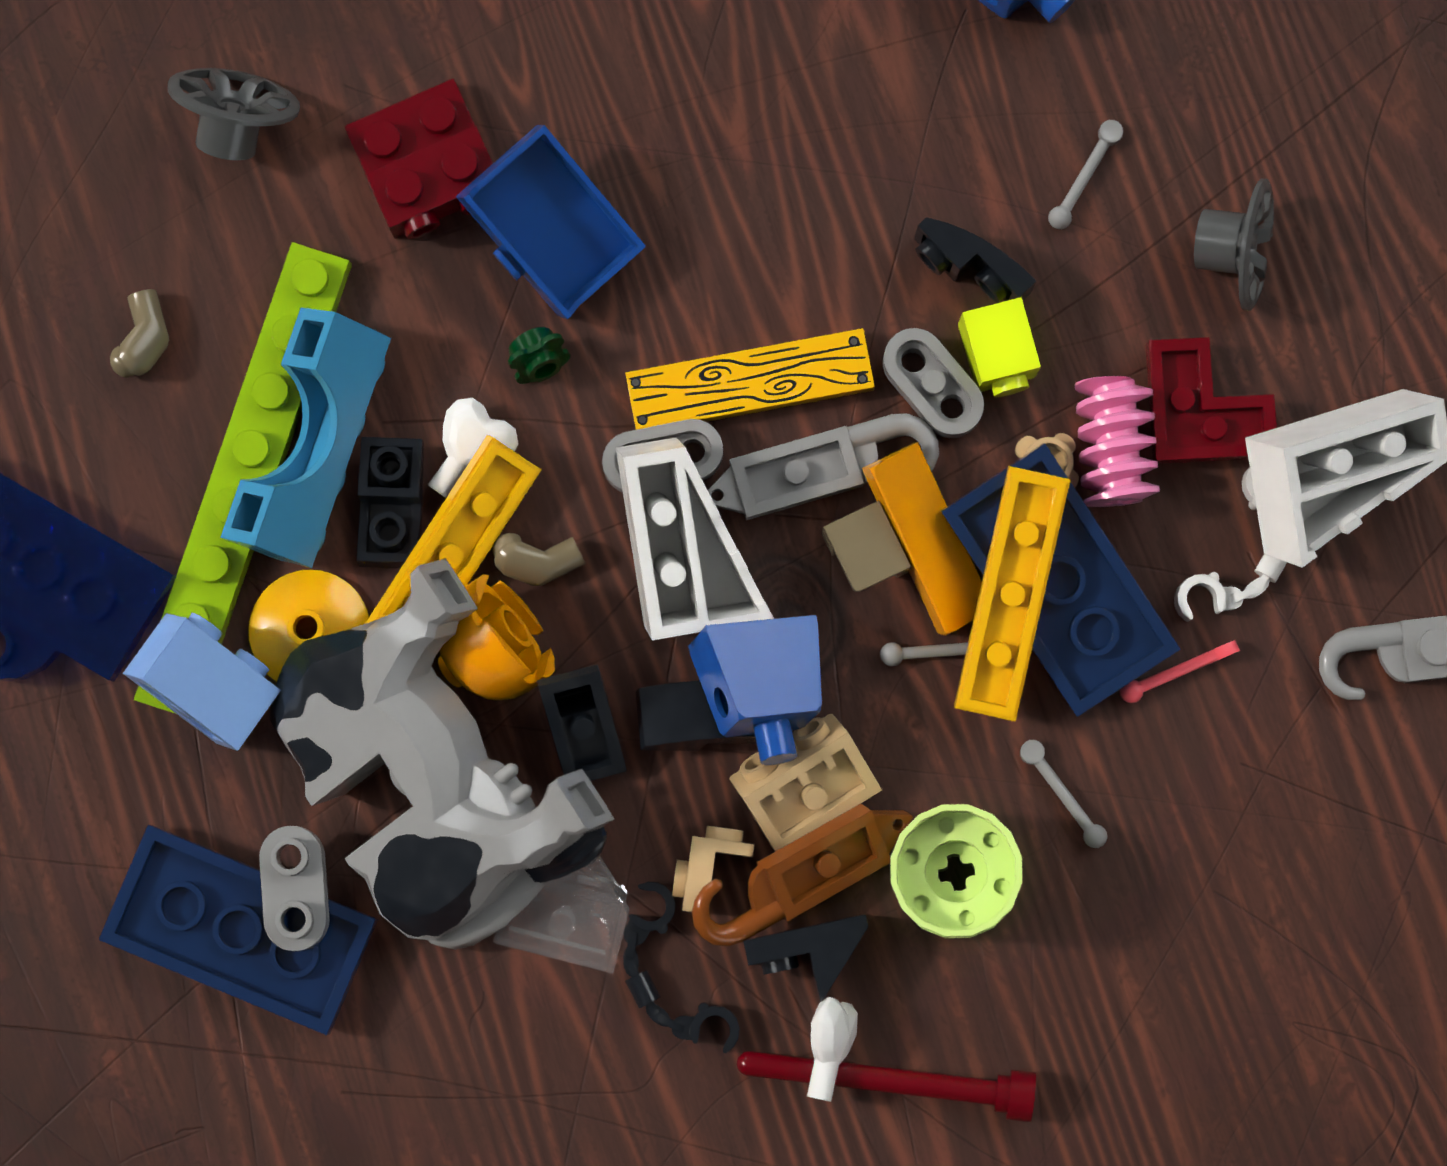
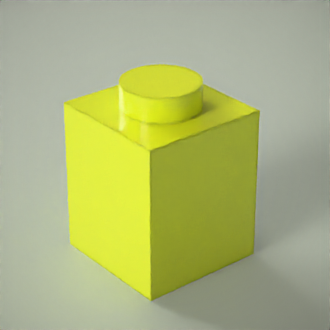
[958,297,1041,397]

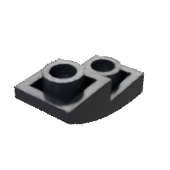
[914,217,1037,303]
[356,437,423,568]
[635,680,757,751]

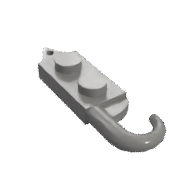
[708,413,939,520]
[1319,615,1447,700]

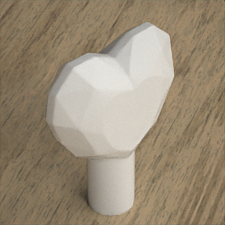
[427,398,518,498]
[807,997,858,1102]

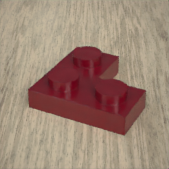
[1145,337,1277,464]

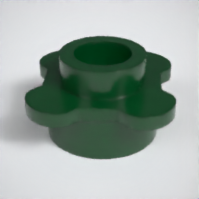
[508,327,571,384]

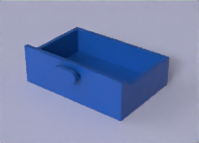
[456,125,646,319]

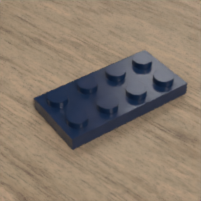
[941,443,1181,717]
[98,825,378,1035]

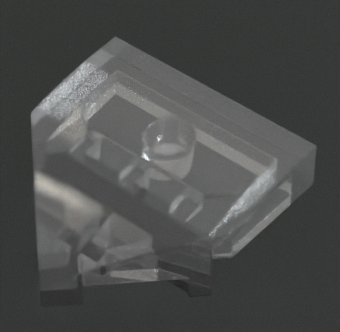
[494,855,630,974]

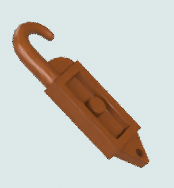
[692,804,913,947]

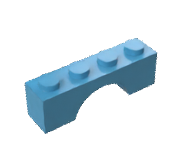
[220,307,391,568]

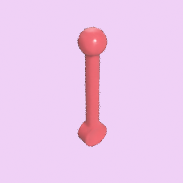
[1119,640,1240,703]

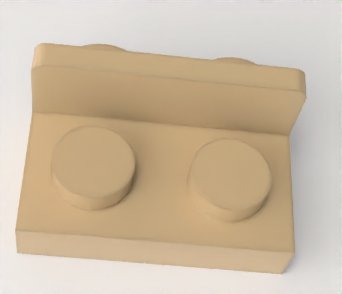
[729,714,882,852]

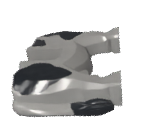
[270,558,614,950]

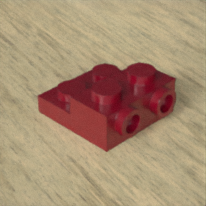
[344,78,493,239]

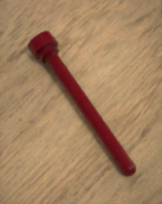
[737,1051,1036,1122]

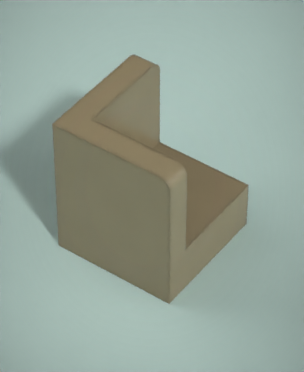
[822,501,911,592]

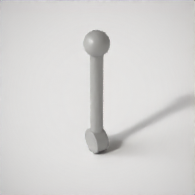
[1048,120,1123,229]
[880,642,968,666]
[1020,740,1108,848]

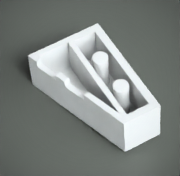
[1245,389,1447,568]
[616,438,774,640]

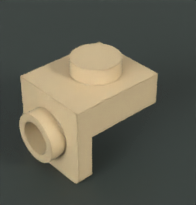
[672,826,754,912]

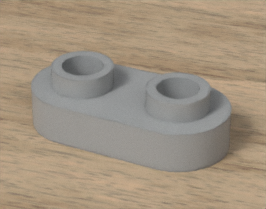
[883,328,984,438]
[602,419,723,493]
[259,826,330,951]

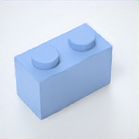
[122,613,281,751]

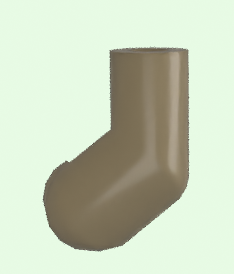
[110,289,169,378]
[492,533,586,586]

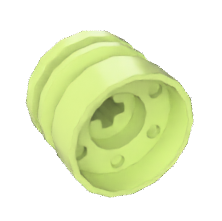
[890,804,1022,938]

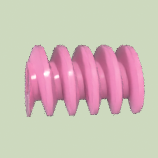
[1075,376,1160,507]

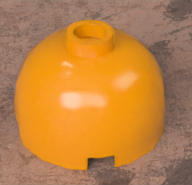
[438,574,555,700]

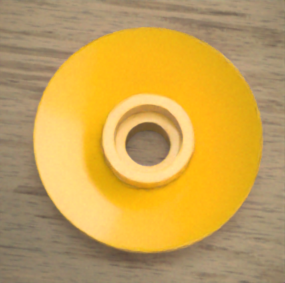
[249,570,369,682]

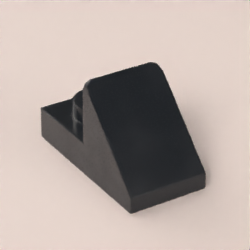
[537,664,627,781]
[743,914,868,1002]

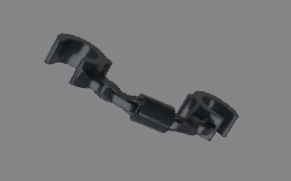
[623,881,740,1053]

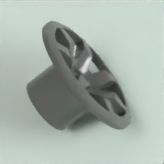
[167,68,300,160]
[1194,178,1274,311]

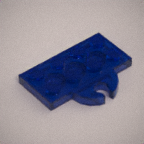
[0,473,176,682]

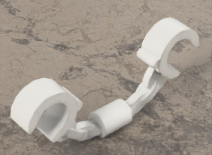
[1174,467,1287,622]

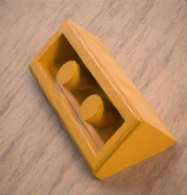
[862,442,982,636]

